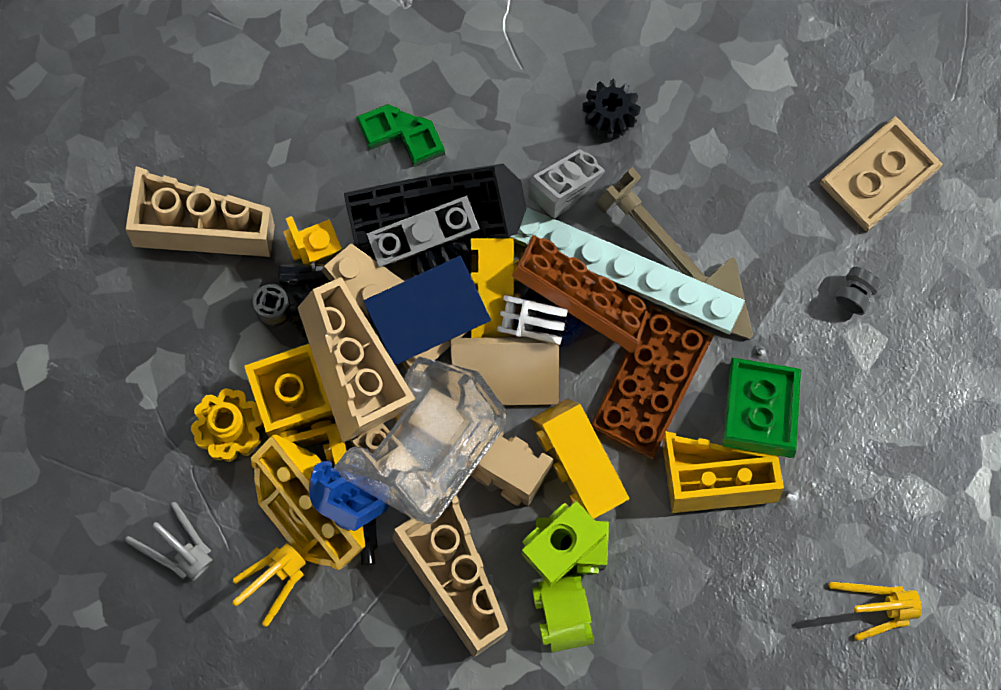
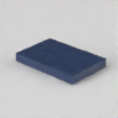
[362,255,491,366]

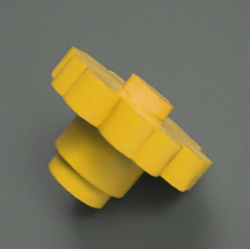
[191,388,264,462]

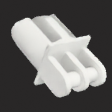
[497,295,568,345]

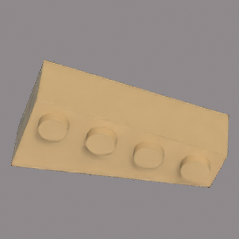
[125,166,275,257]
[322,244,467,378]
[297,277,415,443]
[408,388,553,506]
[392,490,508,658]

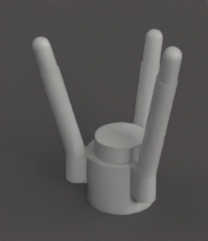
[125,502,213,581]

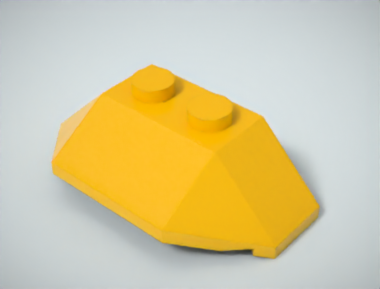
[250,434,365,570]

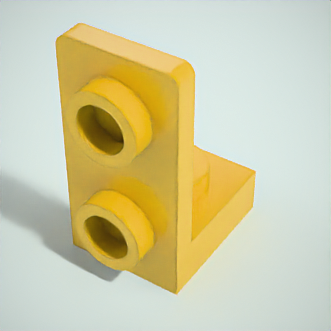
[283,216,343,264]
[277,420,351,470]

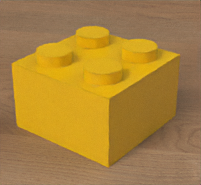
[244,344,334,437]

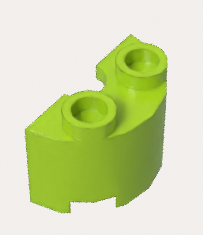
[532,573,594,653]

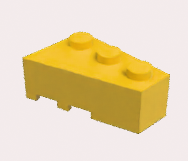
[471,238,521,338]
[530,399,630,519]
[662,431,784,513]

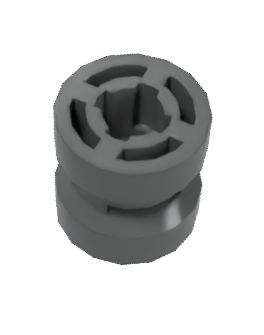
[834,267,882,315]
[253,284,291,327]

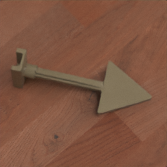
[595,167,753,339]

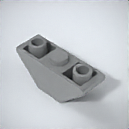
[528,149,605,219]
[367,196,480,267]

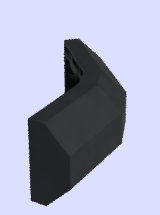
[343,164,527,259]

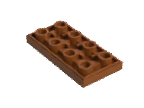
[512,235,649,353]
[591,304,715,460]

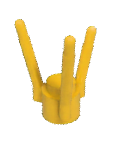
[232,543,306,627]
[828,582,921,641]

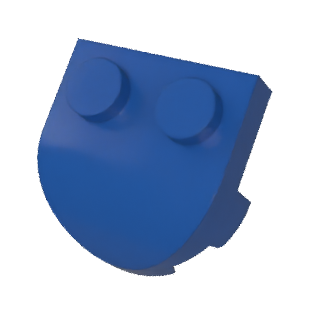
[309,461,392,531]

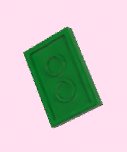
[722,357,801,458]

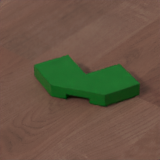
[356,104,445,167]

